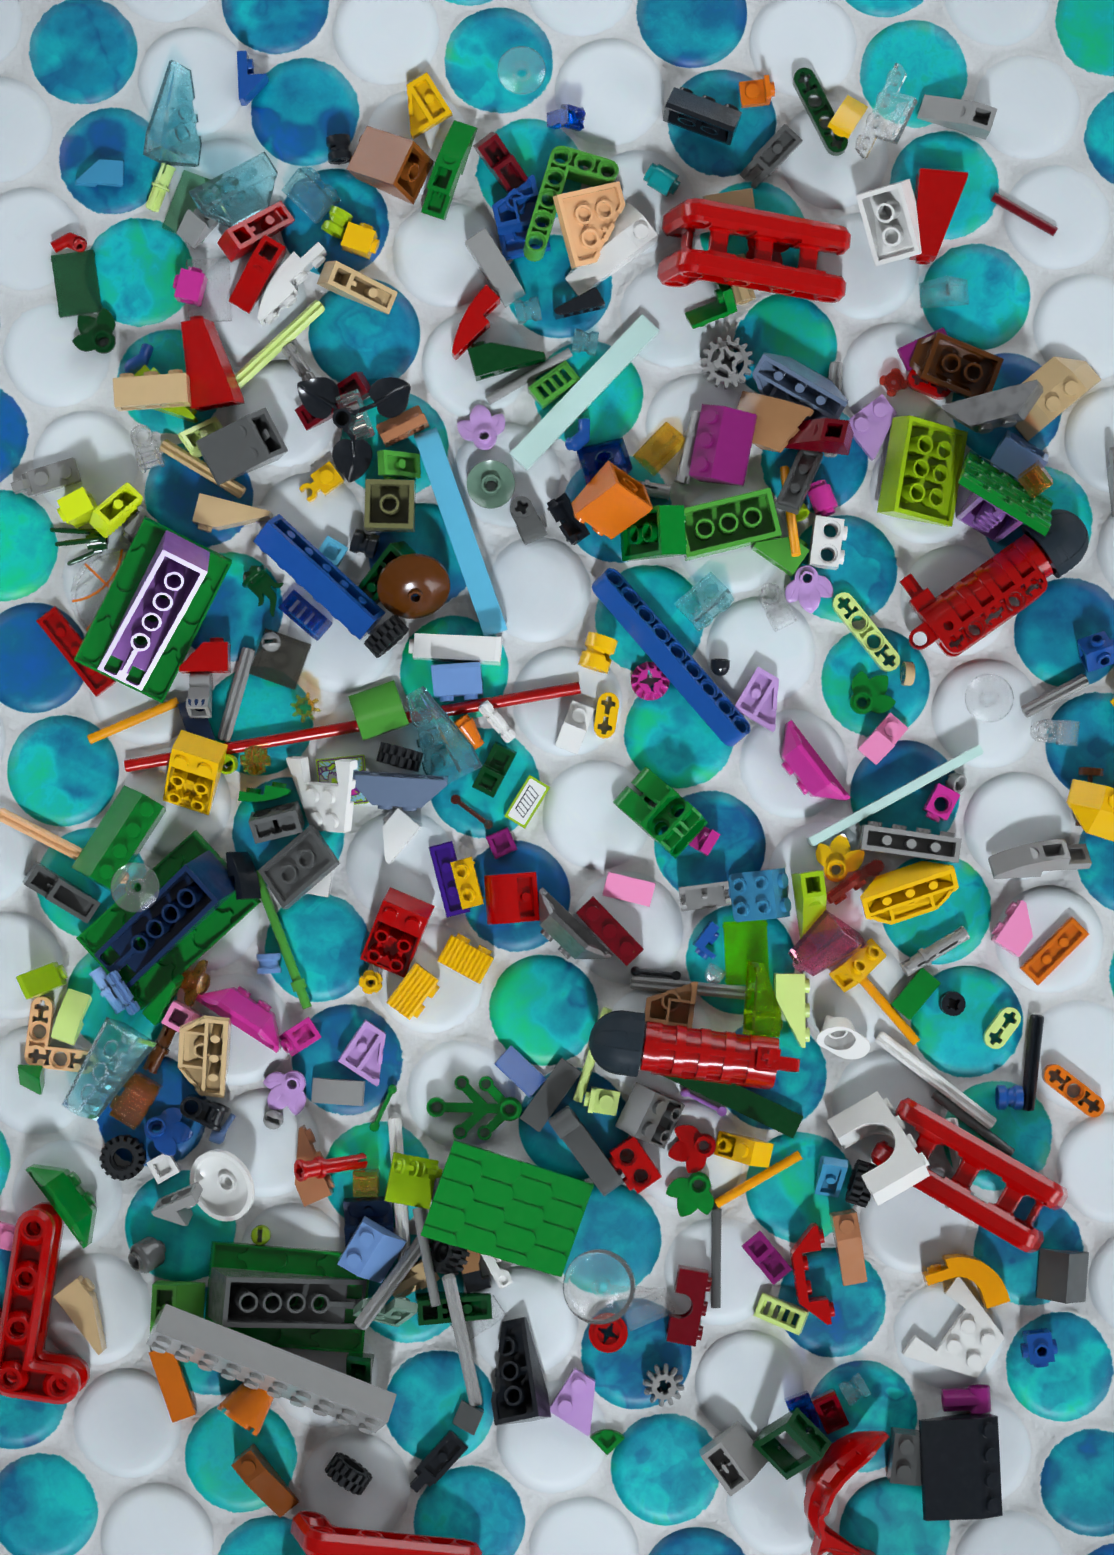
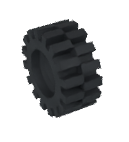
[364,614,409,658]
[376,742,423,772]
[99,1135,146,1181]
[845,1159,878,1208]
[429,1239,470,1276]
[325,1452,372,1495]

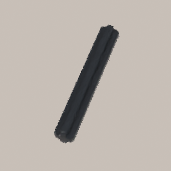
[1022,1014,1044,1111]

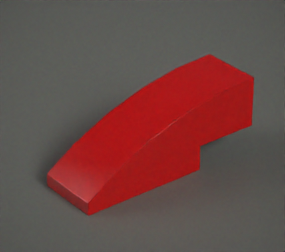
[452,284,500,360]

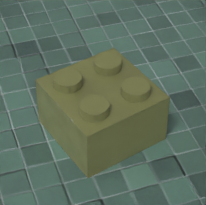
[364,479,416,533]

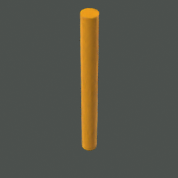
[780,466,801,557]
[87,697,179,744]
[860,977,920,1045]
[714,1150,803,1208]

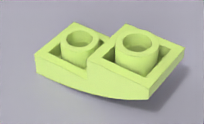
[51,988,92,1046]

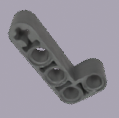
[548,1105,624,1197]

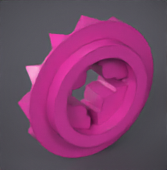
[631,662,670,700]

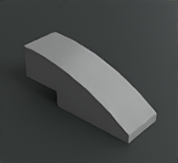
[465,228,526,308]

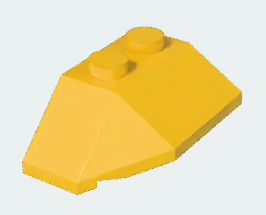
[1066,779,1114,842]
[860,861,959,925]

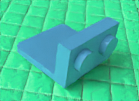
[729,868,791,922]

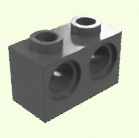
[248,801,305,844]

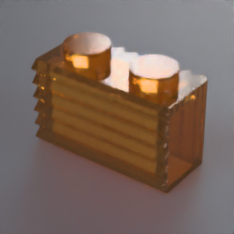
[109,1071,163,1130]

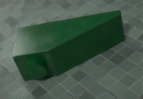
[468,341,546,381]
[358,541,417,604]
[415,1291,492,1326]

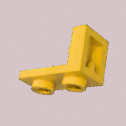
[829,938,886,992]

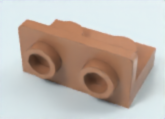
[376,405,429,448]

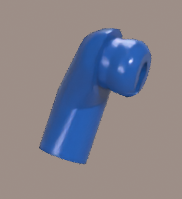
[124,343,153,375]
[565,419,590,451]

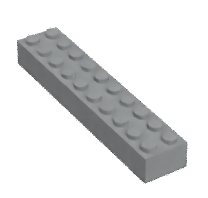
[146,1304,397,1434]

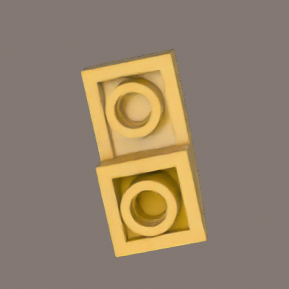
[827,95,868,139]

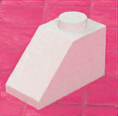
[382,808,422,864]

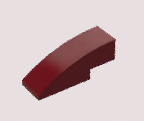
[473,132,528,194]
[295,372,371,431]

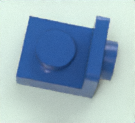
[693,921,720,960]

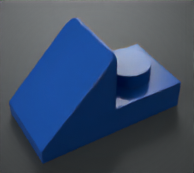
[237,51,269,106]

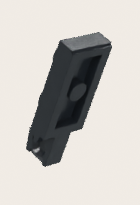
[410,1429,469,1493]

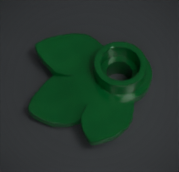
[72,308,116,354]

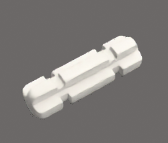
[478,700,516,743]

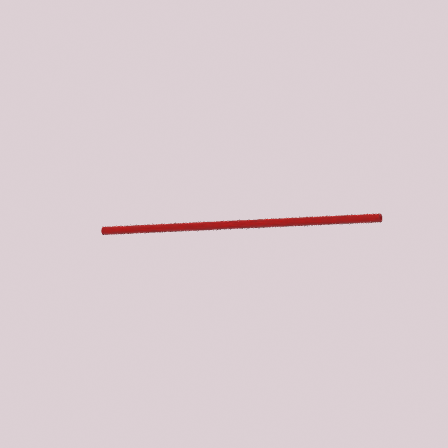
[124,682,581,772]

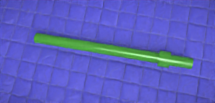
[256,870,312,1009]

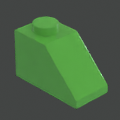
[752,537,810,577]

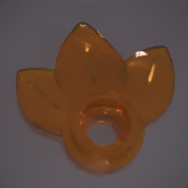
[180,960,211,1007]

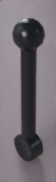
[630,966,681,980]

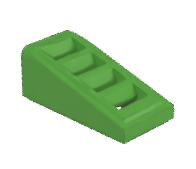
[528,360,580,409]

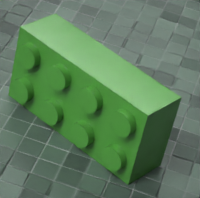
[684,488,782,561]

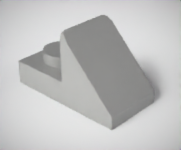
[176,196,227,250]
[151,1182,203,1226]

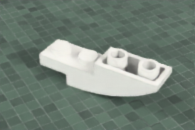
[257,242,327,326]

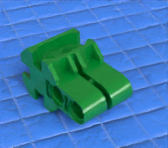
[613,766,708,859]

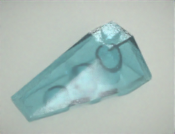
[143,60,202,167]

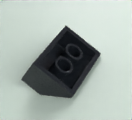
[663,87,742,146]

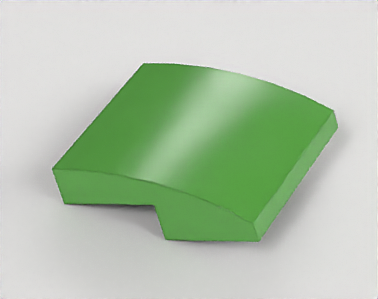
[348,680,410,741]

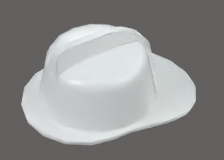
[816,1015,870,1060]

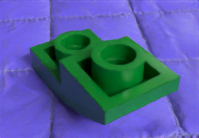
[238,782,292,802]

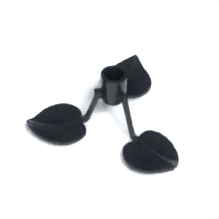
[297,377,411,482]

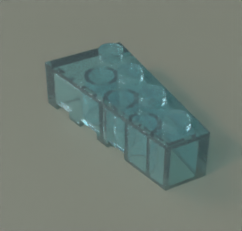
[62,1017,157,1120]

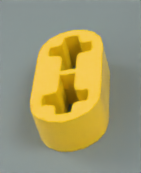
[594,692,619,739]

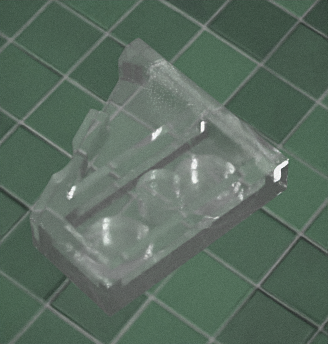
[612,1285,675,1331]

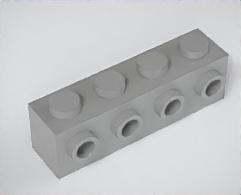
[858,821,962,863]

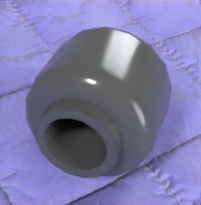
[128,1236,166,1273]

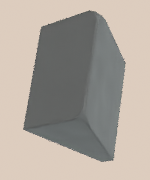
[452,1400,484,1435]

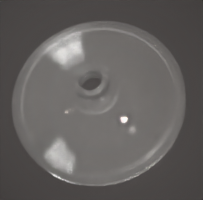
[563,1249,636,1325]

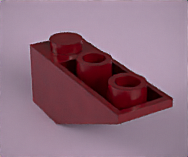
[785,418,854,455]

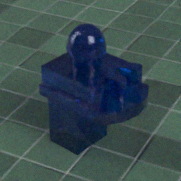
[547,104,586,131]

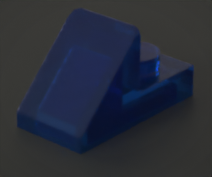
[784,1390,821,1433]

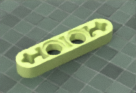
[832,592,900,672]

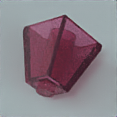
[788,910,868,976]

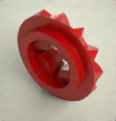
[589,1313,628,1353]

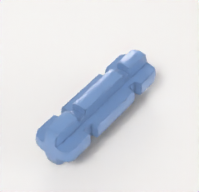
[106,970,141,1015]

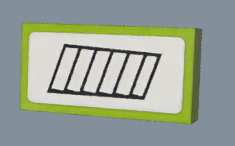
[504,775,550,829]

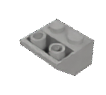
[699,1421,768,1497]

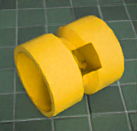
[578,632,618,674]

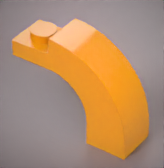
[922,1254,1010,1309]

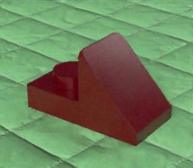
[811,1388,849,1435]

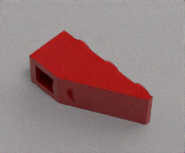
[229,234,287,314]

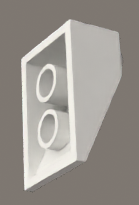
[856,179,922,267]

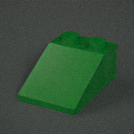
[621,505,687,561]

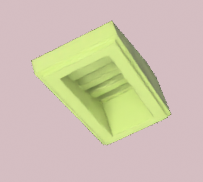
[753,1292,810,1335]

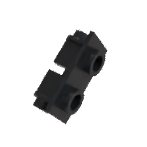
[547,492,590,545]

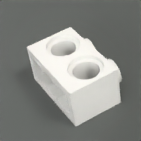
[807,516,848,570]

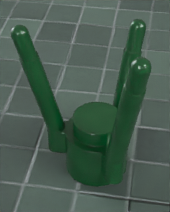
[50,527,108,566]

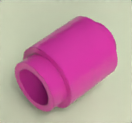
[807,480,838,517]

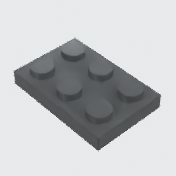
[258,825,340,909]

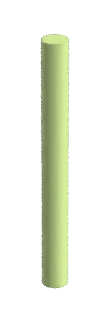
[573,1007,612,1103]

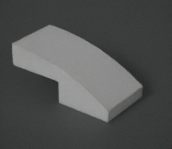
[311,1077,365,1106]

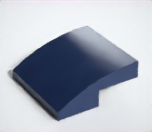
[343,1196,394,1247]

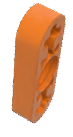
[1042,1064,1105,1117]

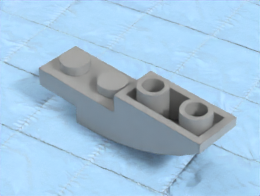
[988,839,1092,879]

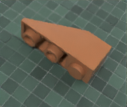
[295,1125,335,1207]

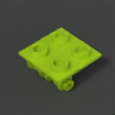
[384,1152,442,1209]

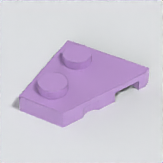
[735,667,779,732]
[338,1019,386,1086]

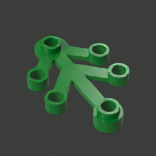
[426,1075,522,1140]

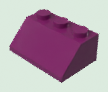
[689,404,757,486]

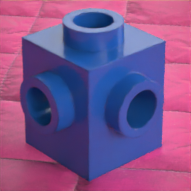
[1077,631,1114,672]
[1020,1328,1058,1368]

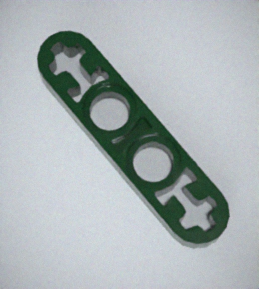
[793,68,848,156]

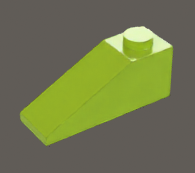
[16,962,68,1000]

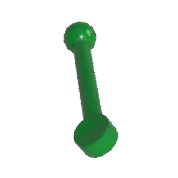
[370,1084,397,1132]

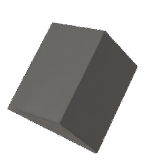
[1036,1248,1089,1304]

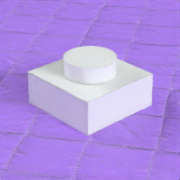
[146,1154,181,1184]

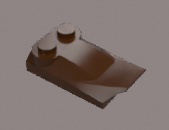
[909,332,1004,398]

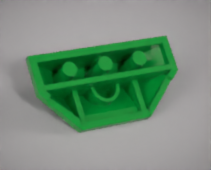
[25,1164,97,1249]

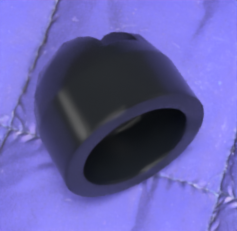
[710,659,730,676]

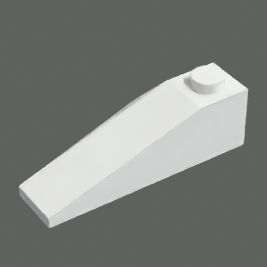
[565,203,658,296]

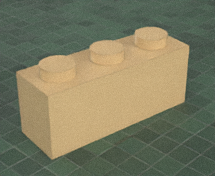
[113,369,191,411]

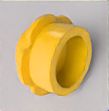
[359,970,383,994]

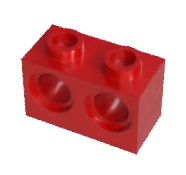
[608,1136,662,1193]

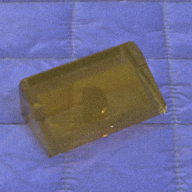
[633,422,685,476]

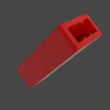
[909,168,968,265]
[181,316,245,412]

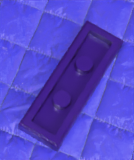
[429,841,471,918]

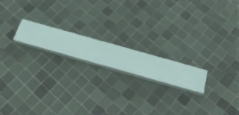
[510,314,660,471]
[806,745,984,846]

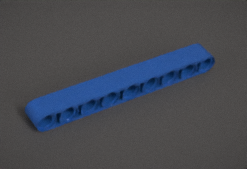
[592,568,751,747]

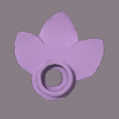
[457,404,505,450]
[785,565,833,613]
[263,1070,307,1115]

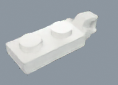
[481,1254,513,1289]

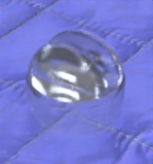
[705,963,726,984]

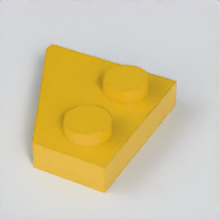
[407,72,453,139]

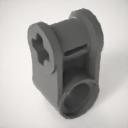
[510,496,547,545]

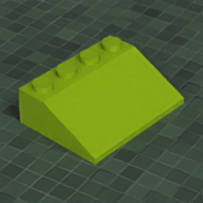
[877,415,968,527]

